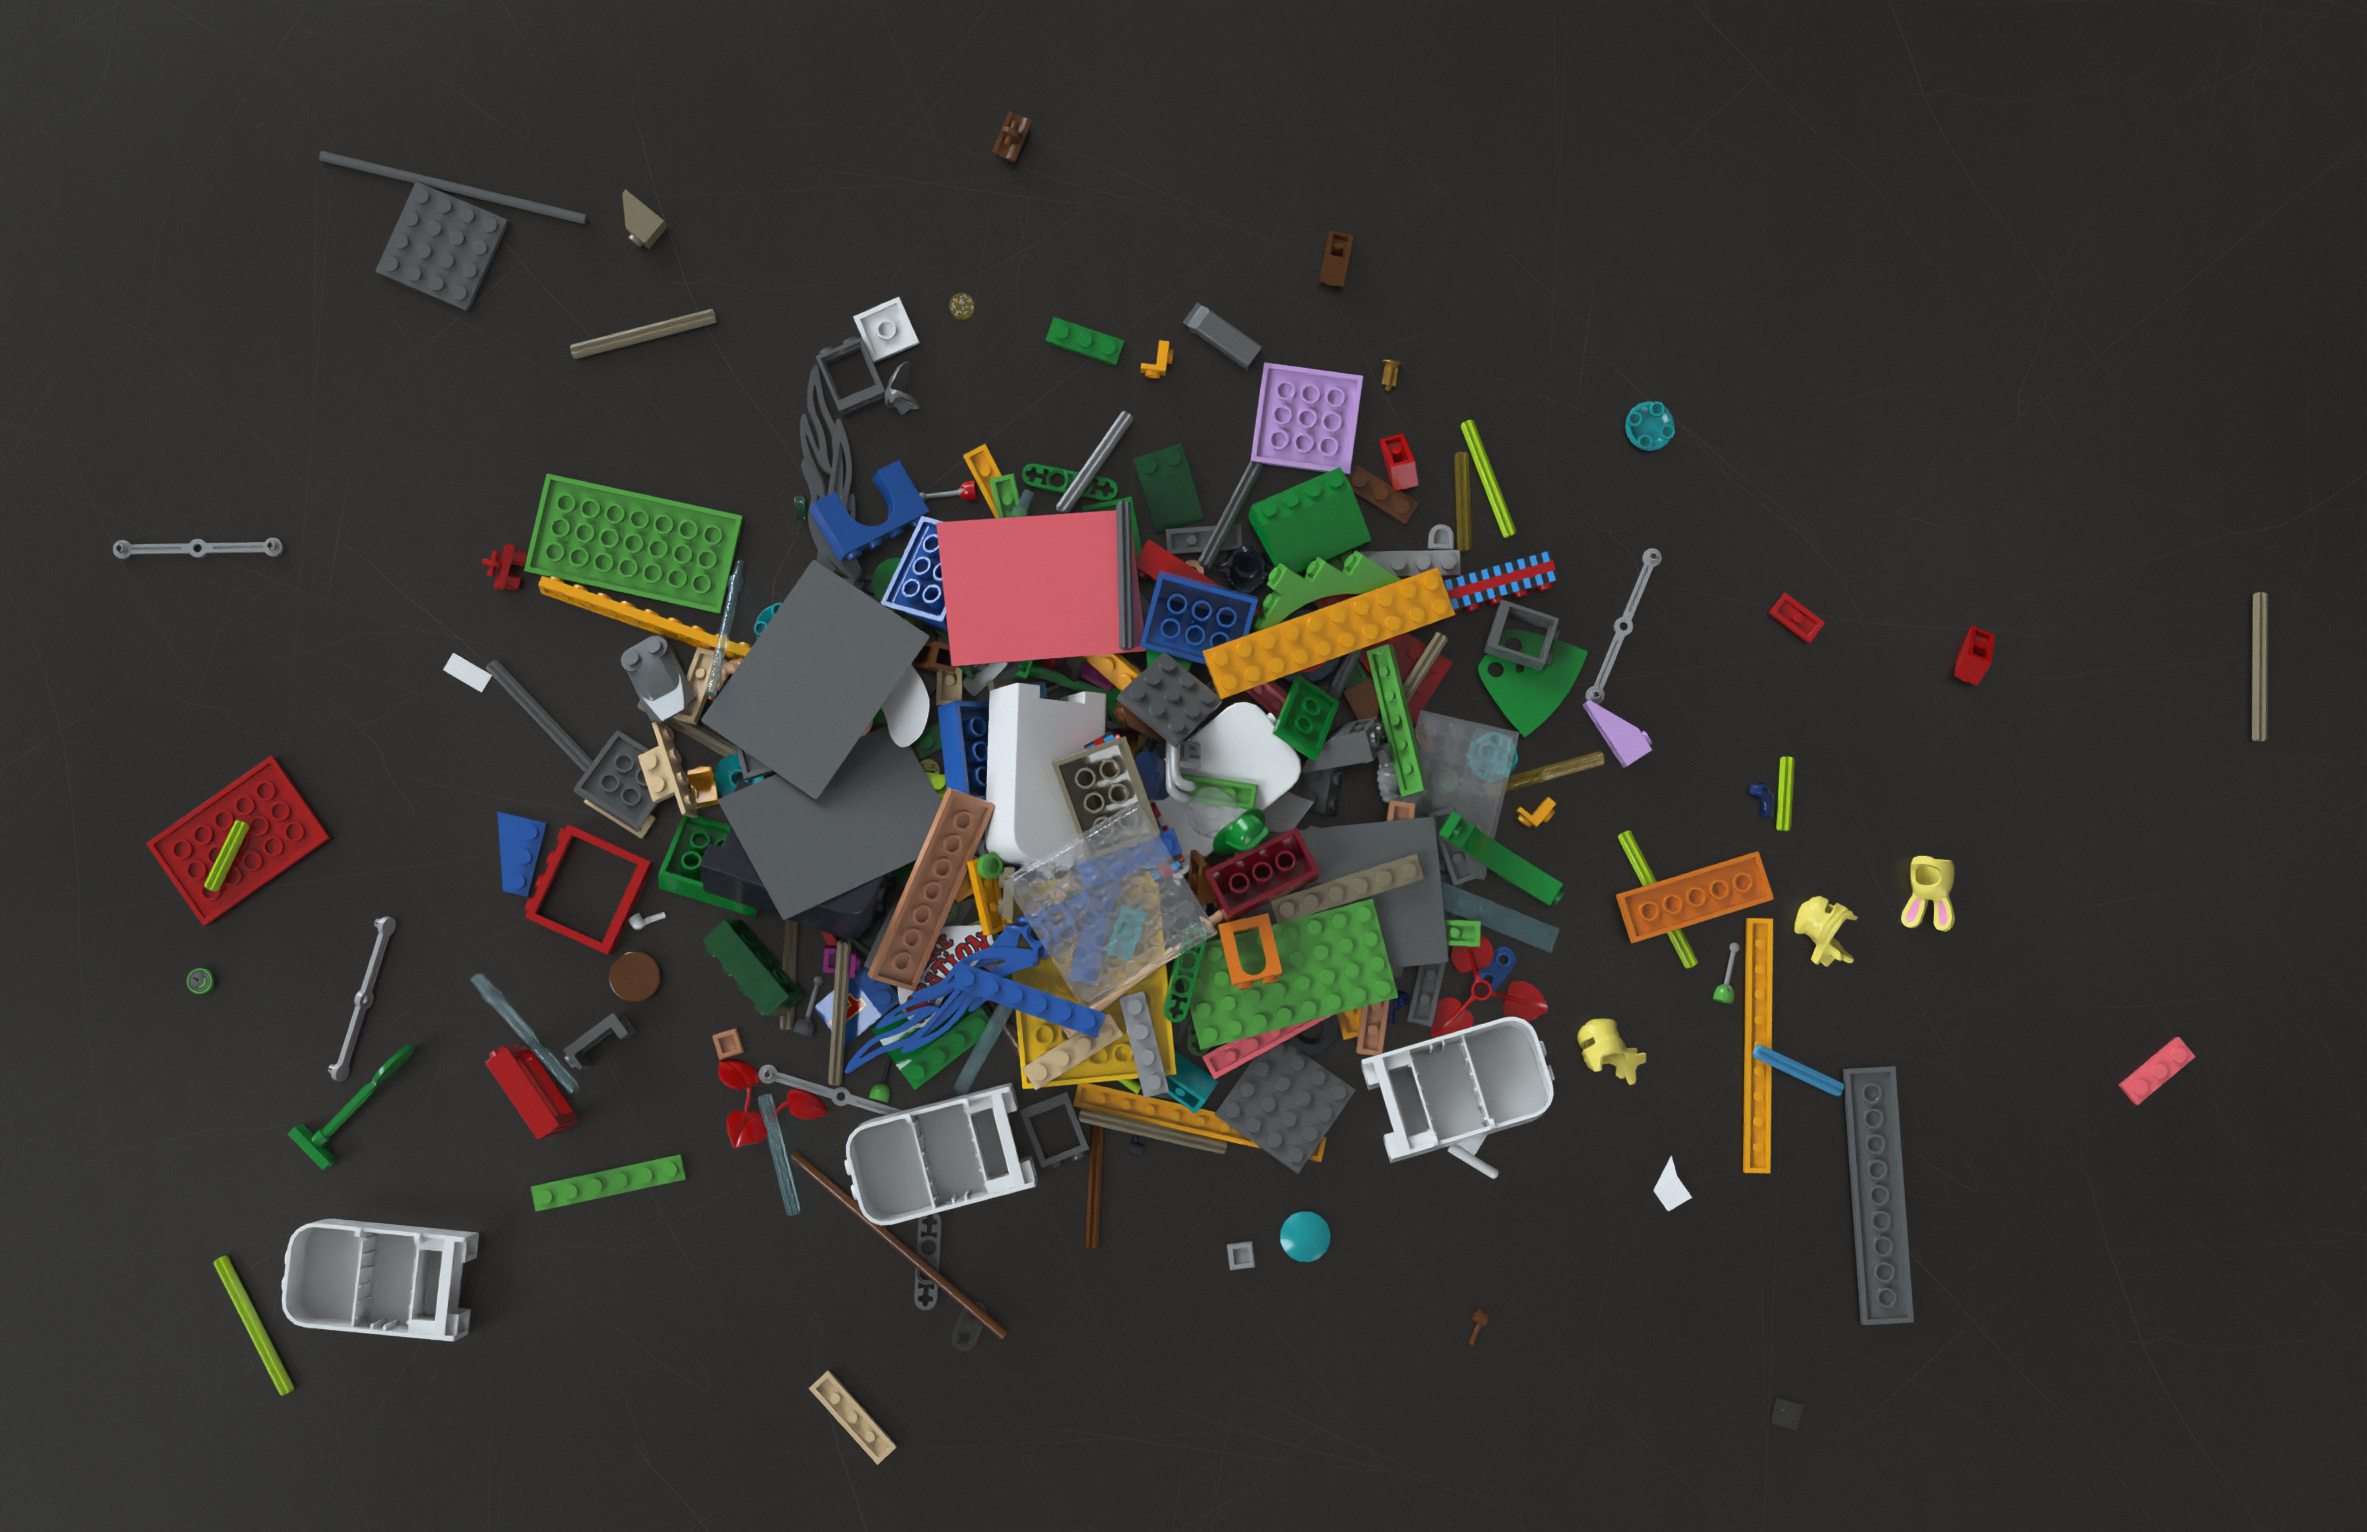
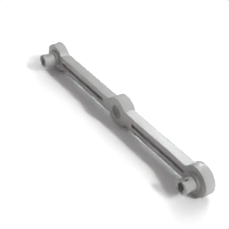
[113,538,284,559]
[1585,548,1662,705]
[328,916,396,1082]
[759,1064,918,1119]

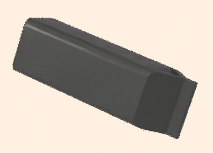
[1183,302,1262,370]

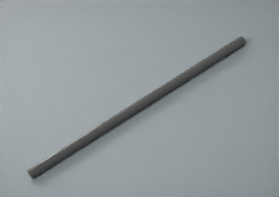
[319,151,587,224]

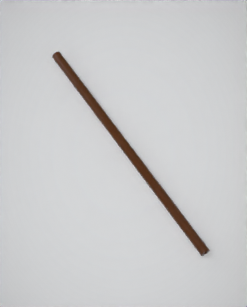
[790,1151,1008,1340]

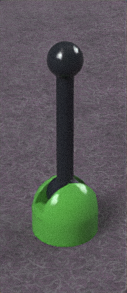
[869,1055,892,1103]

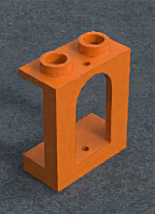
[1218,913,1283,990]

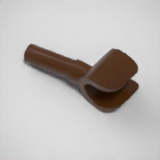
[1469,1308,1488,1346]

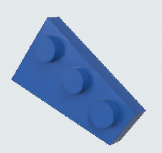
[497,811,548,897]

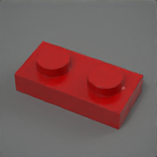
[1768,593,1825,644]

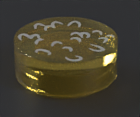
[949,293,975,320]

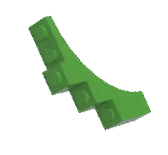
[1249,550,1402,634]

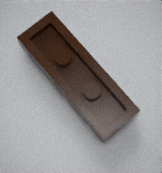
[1347,464,1419,525]

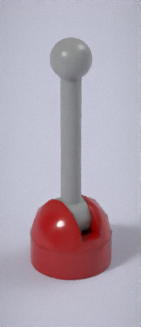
[919,480,978,502]

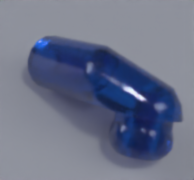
[1750,782,1775,817]
[1386,991,1410,1024]

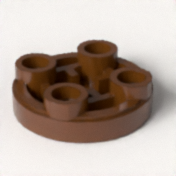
[609,951,662,1002]

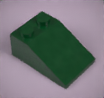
[1133,444,1204,534]

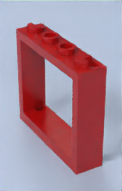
[525,825,654,955]
[485,1044,579,1140]

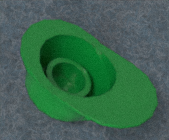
[1212,808,1270,856]

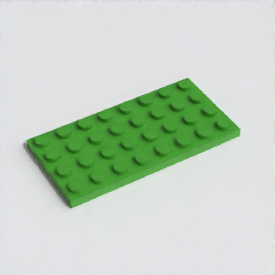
[524,474,744,614]
[1176,898,1398,1050]

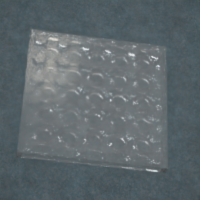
[1004,801,1217,1008]

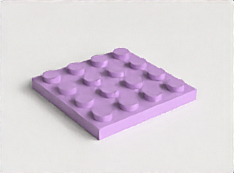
[1251,362,1363,476]

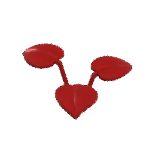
[1431,935,1548,1038]
[718,1059,828,1149]

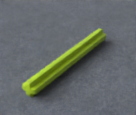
[1461,420,1516,538]

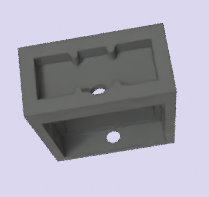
[816,336,885,415]
[1484,600,1561,671]
[1020,1091,1090,1170]

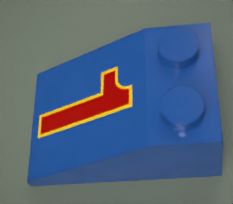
[813,966,900,1047]

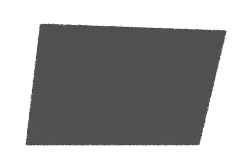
[701,560,929,799]
[718,725,942,920]
[1239,817,1449,968]

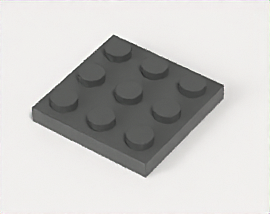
[1117,652,1223,748]
[574,730,659,832]

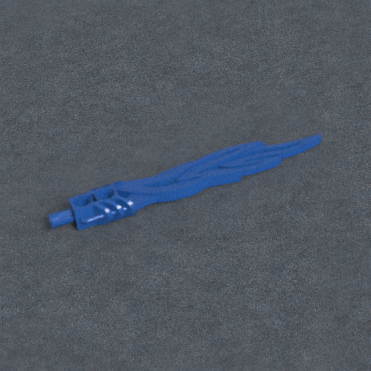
[845,889,1095,1073]

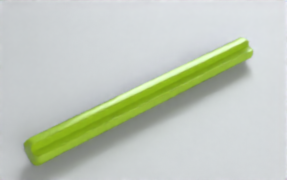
[1618,831,1698,969]
[214,1256,294,1396]

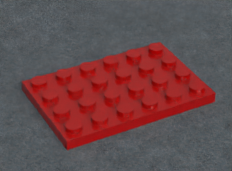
[146,756,331,926]

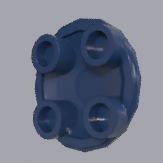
[1135,752,1170,801]

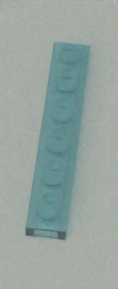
[1441,881,1559,953]

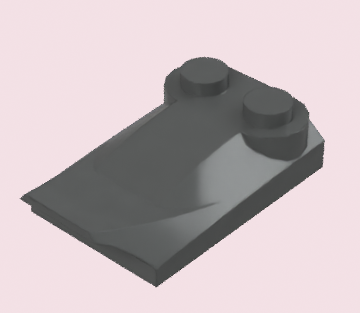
[621,634,697,723]

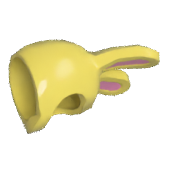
[1901,856,1955,932]

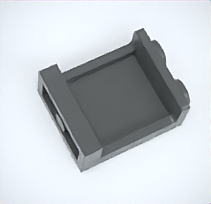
[564,1012,637,1070]

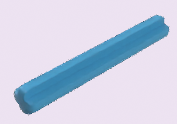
[1753,1045,1844,1096]

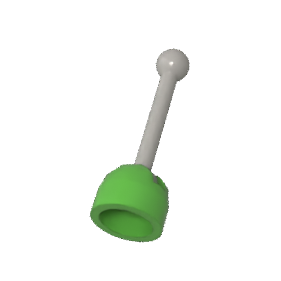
[1713,942,1740,1004]

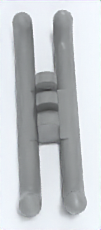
[1166,741,1201,803]

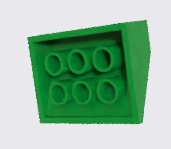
[1248,467,1371,574]
[659,815,758,918]
[871,996,998,1090]

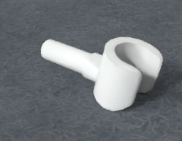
[628,912,666,930]

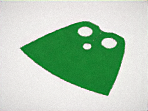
[1478,629,1588,738]

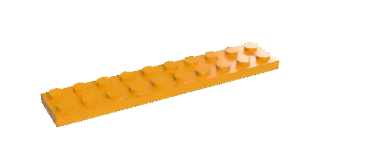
[1202,567,1455,699]

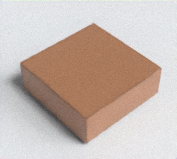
[712,1028,745,1060]

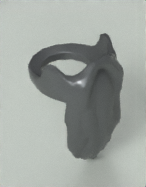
[884,362,920,415]

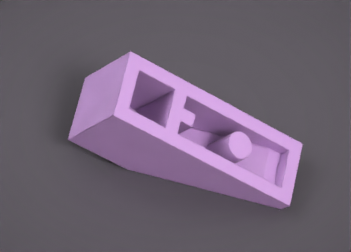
[1582,700,1652,768]

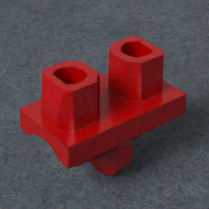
[482,544,527,590]

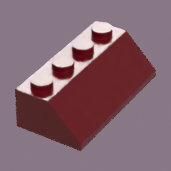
[1205,827,1320,923]

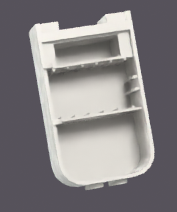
[985,683,1106,872]
[1149,702,1301,881]
[1361,1017,1555,1163]
[844,1082,1038,1225]
[282,1219,479,1341]

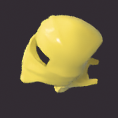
[1794,896,1858,967]
[1577,1019,1646,1085]

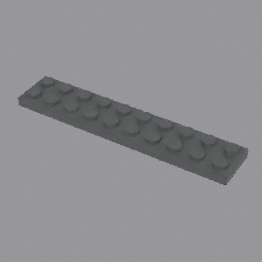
[1843,1066,1914,1325]

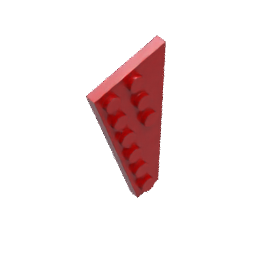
[1312,594,1453,725]

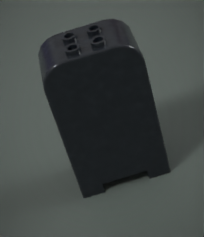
[699,780,897,939]

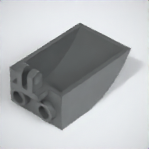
[1302,716,1393,773]

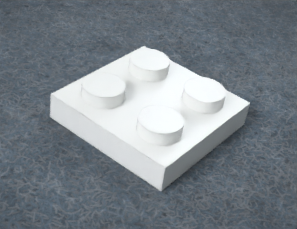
[853,297,920,364]

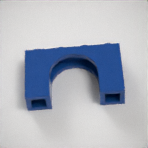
[809,460,929,562]

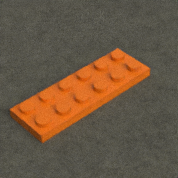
[1616,851,1774,943]

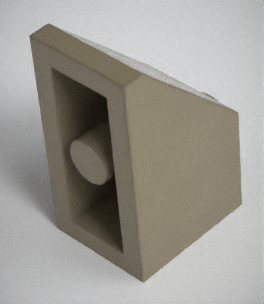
[622,189,668,249]

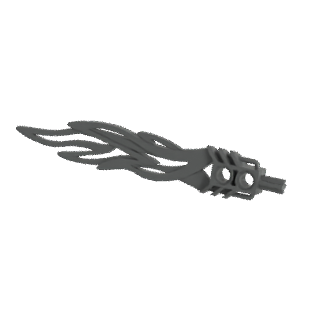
[800,364,864,590]

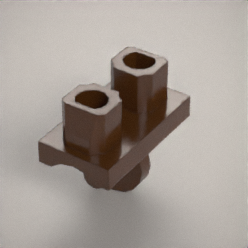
[992,111,1032,163]

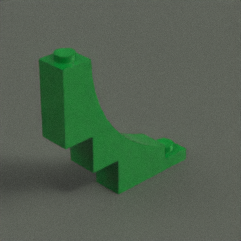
[1439,812,1565,907]

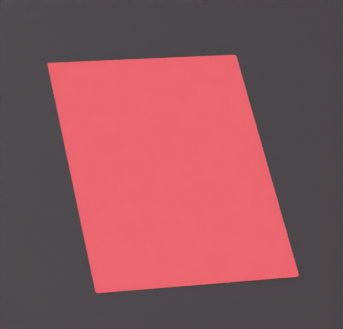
[936,510,1146,666]

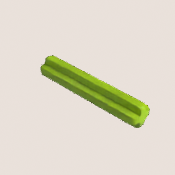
[1776,756,1795,831]
[204,820,249,892]

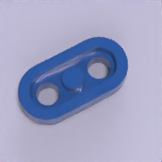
[1474,947,1516,991]

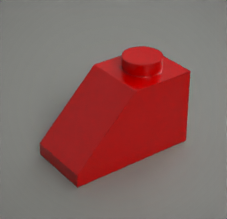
[1379,434,1418,491]
[1954,626,1995,686]

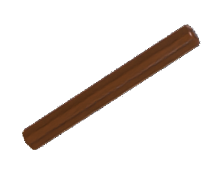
[1085,1124,1105,1248]

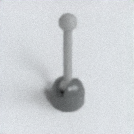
[793,976,824,1037]

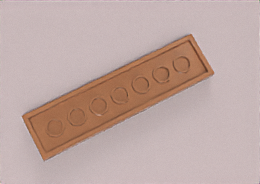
[867,787,995,992]

